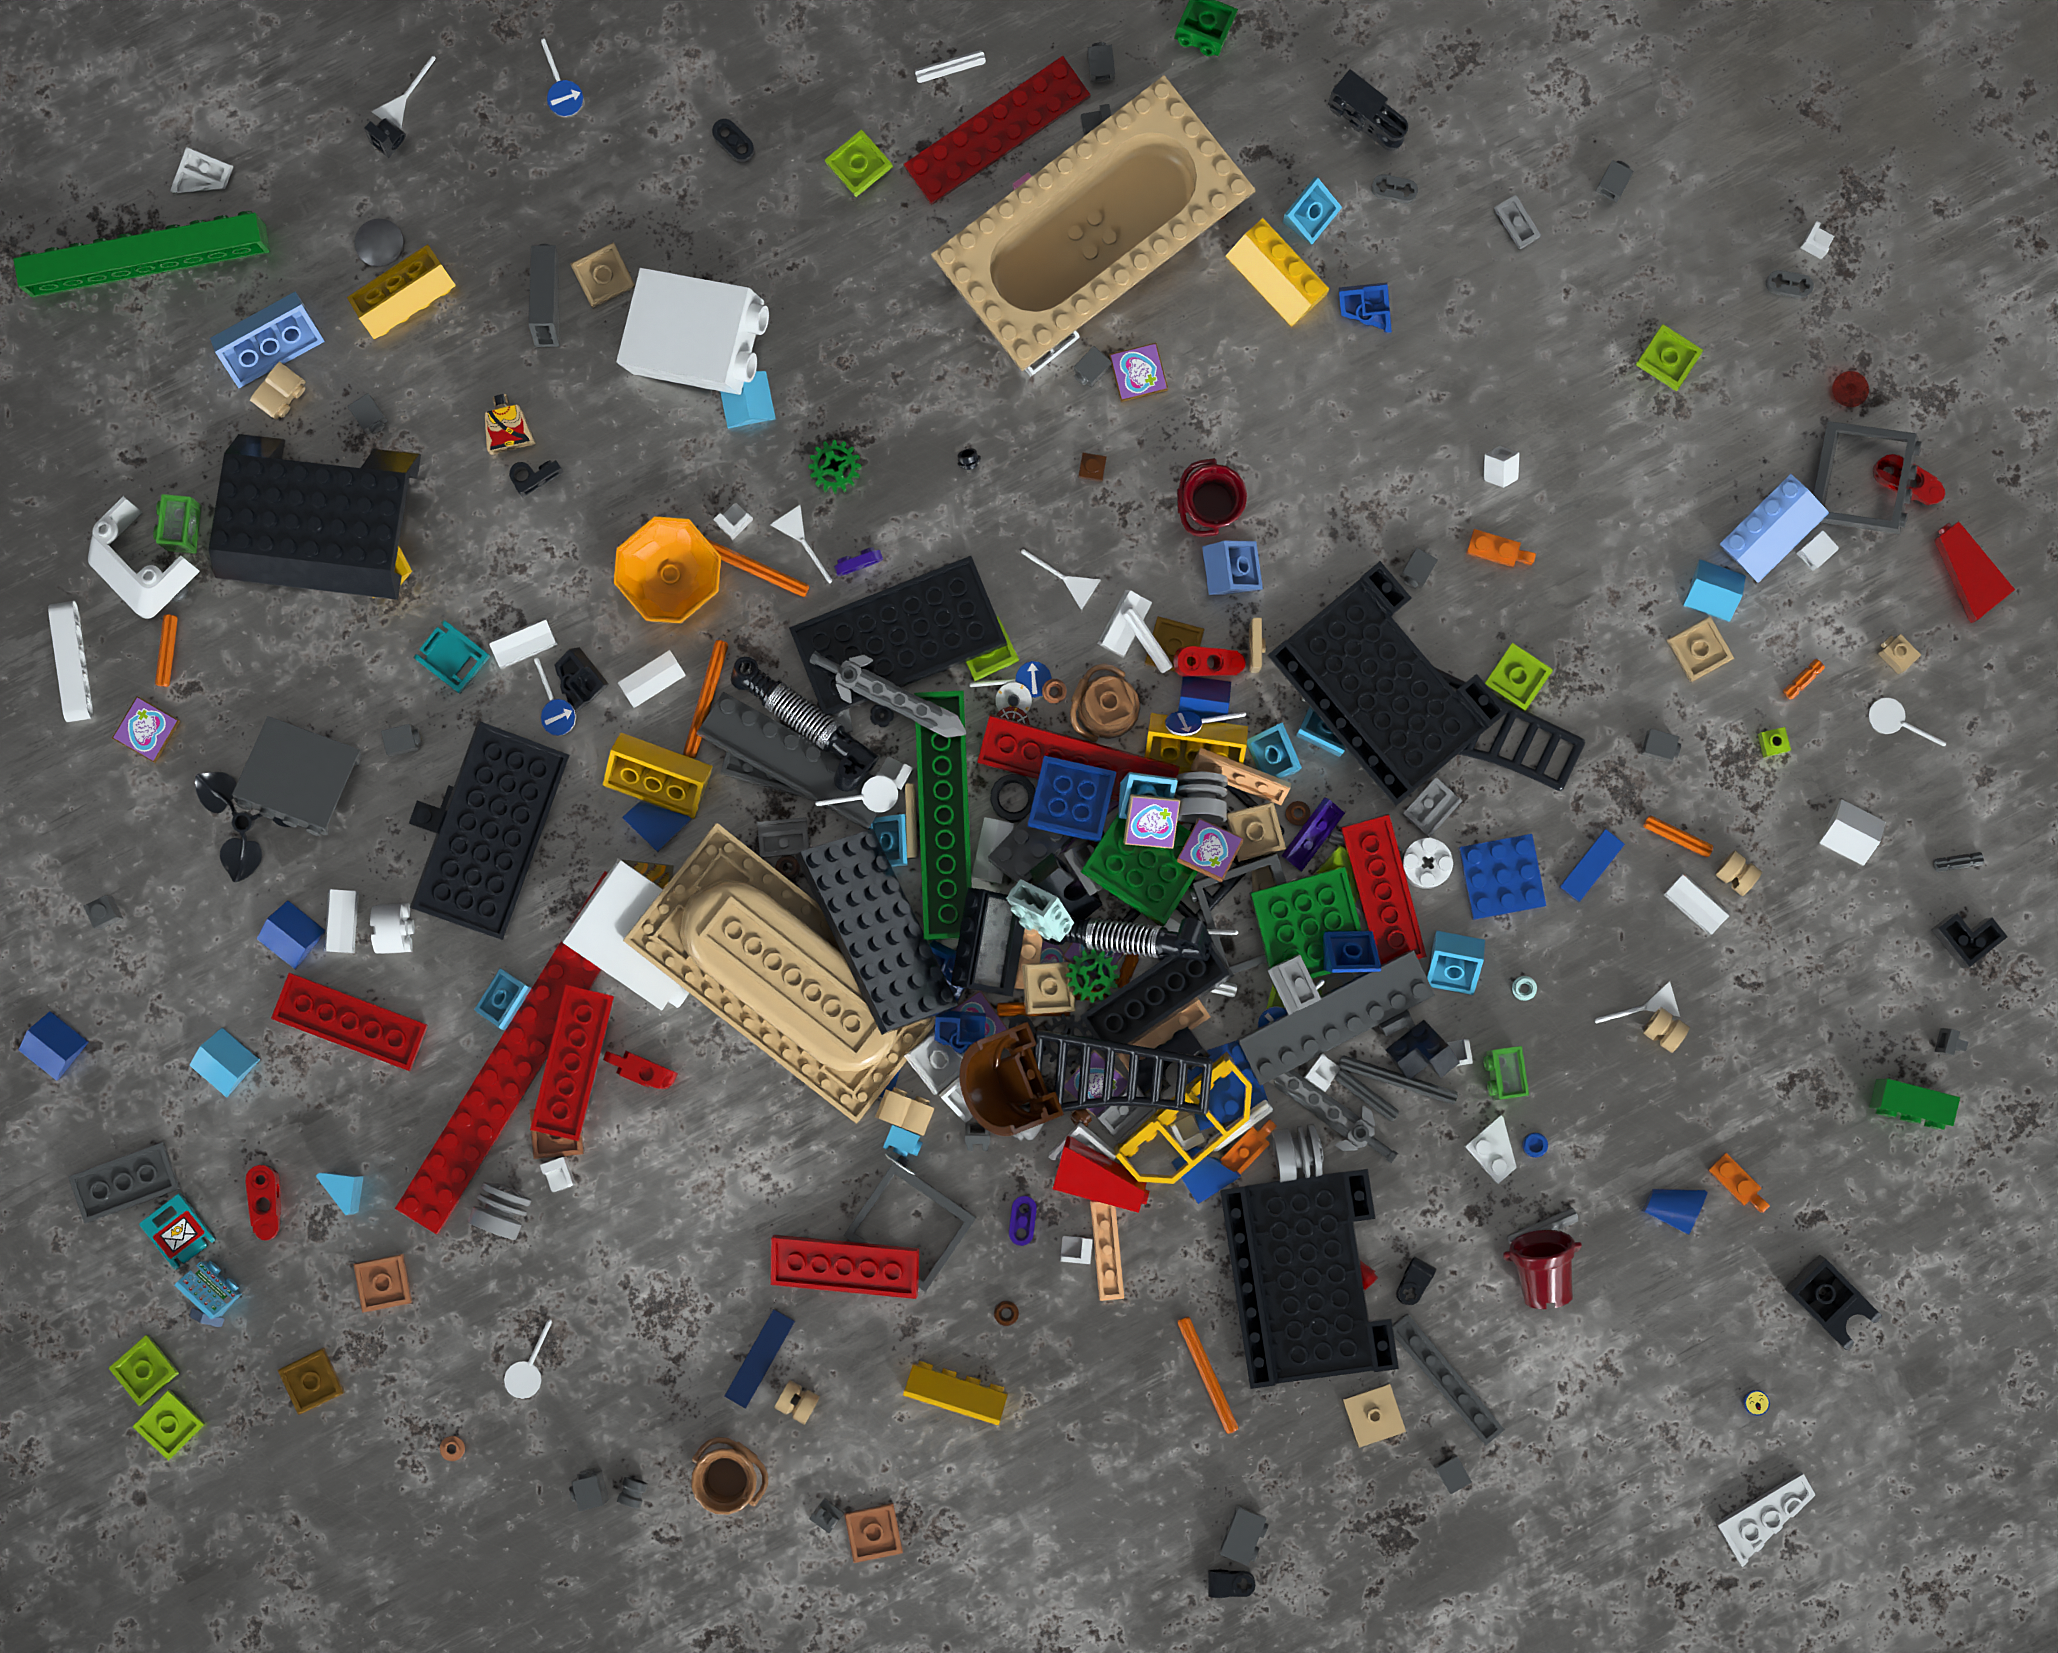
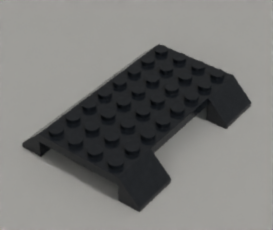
[208,434,421,600]
[1267,561,1508,807]
[1220,1169,1399,1389]

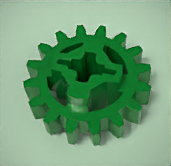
[808,440,862,494]
[1065,949,1120,1003]

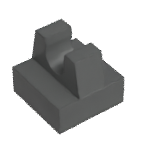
[1935,1028,1968,1055]
[965,1123,990,1151]
[809,1498,844,1534]

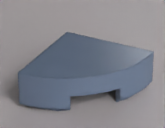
[189,1307,224,1327]

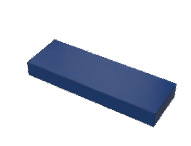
[1559,829,1625,902]

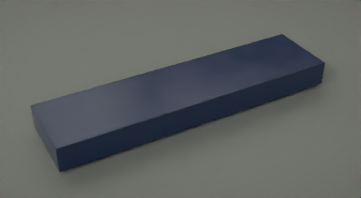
[724,1309,795,1409]

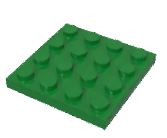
[1080,812,1198,927]
[1249,867,1362,989]

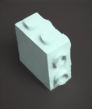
[1006,879,1074,942]

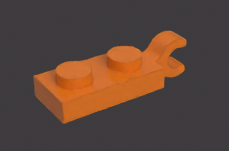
[1466,529,1536,567]
[1220,1119,1277,1175]
[1708,1153,1770,1213]

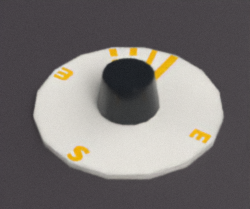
[996,682,1032,719]
[885,1153,916,1175]

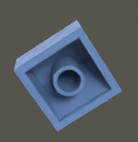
[1202,541,1263,595]

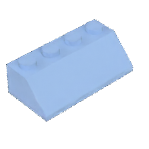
[210,291,324,388]
[1720,474,1829,583]

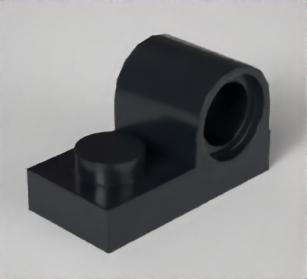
[364,118,406,158]
[509,460,564,498]

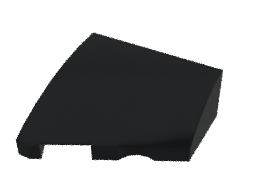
[554,647,609,714]

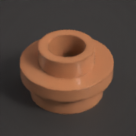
[1042,679,1067,703]
[440,1436,465,1461]

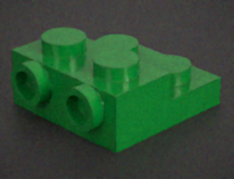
[1174,0,1238,56]

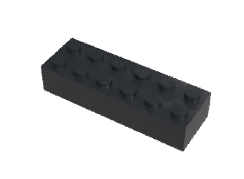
[1080,942,1234,1056]

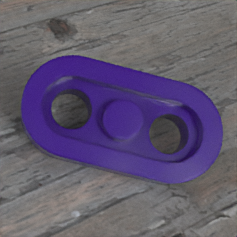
[834,547,883,576]
[1009,1196,1037,1246]

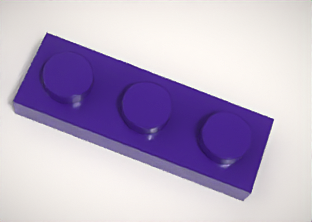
[1281,797,1345,872]

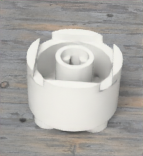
[1401,838,1453,889]
[370,903,415,954]

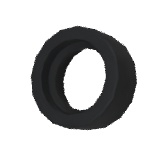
[990,774,1036,821]

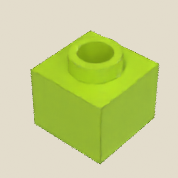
[1757,727,1791,758]

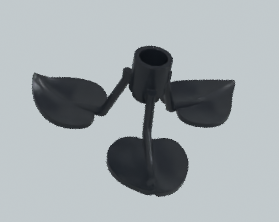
[195,772,291,882]

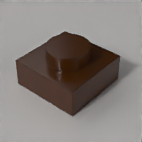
[1078,452,1107,482]

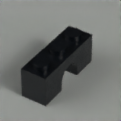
[1030,853,1103,920]
[1137,1026,1210,1097]

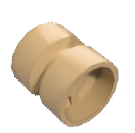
[1715,850,1762,896]
[1643,1007,1690,1053]
[774,1380,820,1425]

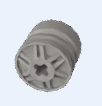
[1176,771,1228,824]
[1271,1124,1324,1182]
[468,1182,532,1240]

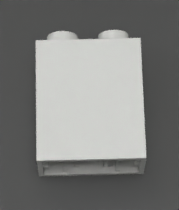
[616,268,769,395]
[561,858,689,1010]

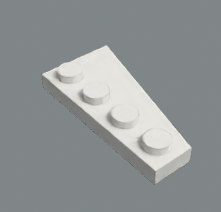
[1716,1472,1815,1567]

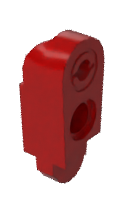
[1873,454,1945,506]
[1173,646,1246,676]
[603,1050,678,1089]
[245,1165,281,1241]

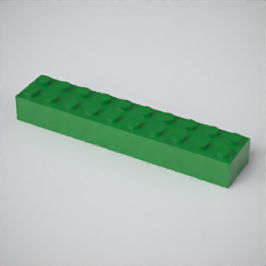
[13,211,270,297]
[914,691,972,941]

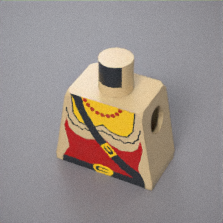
[485,394,536,455]

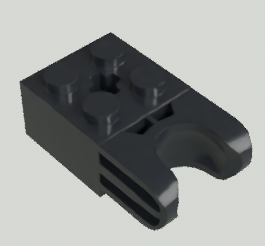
[1328,69,1408,151]
[1785,1254,1882,1351]

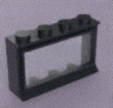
[951,887,1025,997]

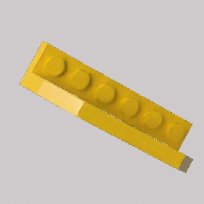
[1114,1051,1252,1184]

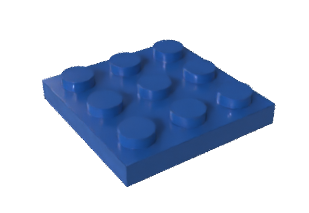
[1028,756,1116,842]
[1459,834,1546,920]
[1177,1040,1268,1131]

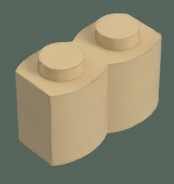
[250,361,306,420]
[875,1087,934,1136]

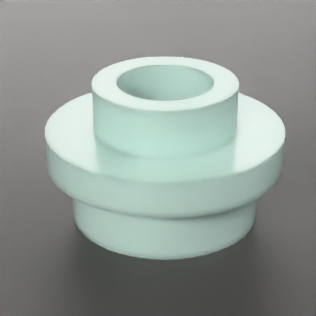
[1512,976,1537,1001]

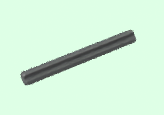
[1339,1055,1458,1104]

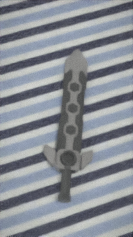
[810,651,966,738]
[1268,1069,1398,1163]

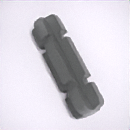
[1934,852,1984,872]

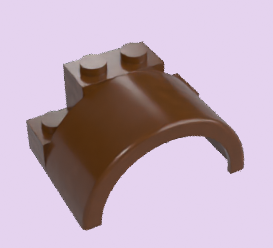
[959,1022,1064,1136]

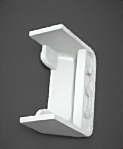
[88,496,200,619]

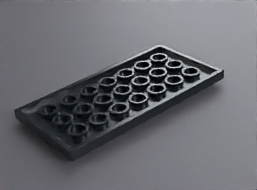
[789,556,1007,717]
[410,721,570,940]
[795,829,958,1035]

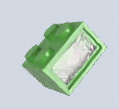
[153,494,202,554]
[1483,1046,1529,1100]

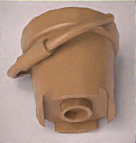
[1070,663,1141,742]
[691,1437,768,1515]

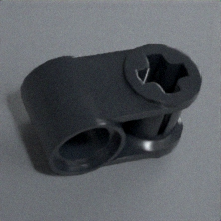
[1396,1256,1436,1305]
[1208,1569,1256,1598]

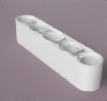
[48,601,93,722]

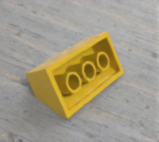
[1225,218,1329,327]
[346,244,456,339]
[1144,713,1248,774]
[603,732,713,819]
[903,1360,1008,1426]

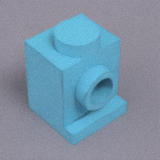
[883,1125,923,1157]

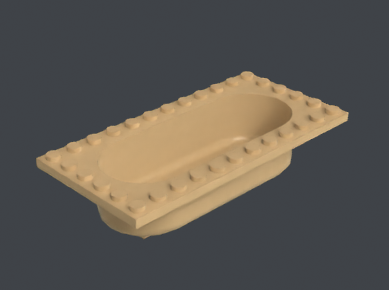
[931,75,1256,371]
[623,823,936,1124]

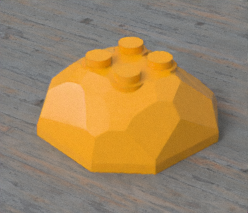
[614,516,721,624]

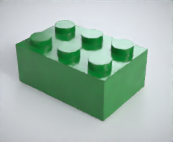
[1869,1078,1960,1130]

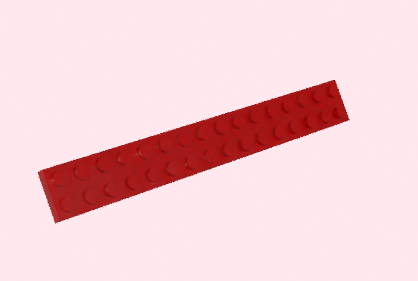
[395,871,608,1235]

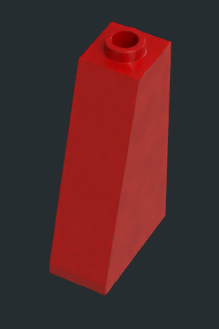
[1934,521,2015,623]
[1053,1136,1150,1213]

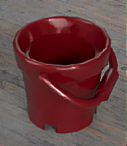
[1177,458,1247,537]
[1503,1230,1582,1309]

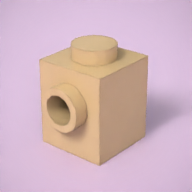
[1878,634,1921,675]

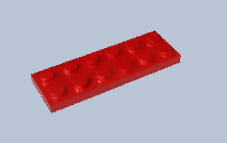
[1340,814,1427,965]
[271,973,428,1071]
[530,985,614,1141]
[771,1235,919,1299]

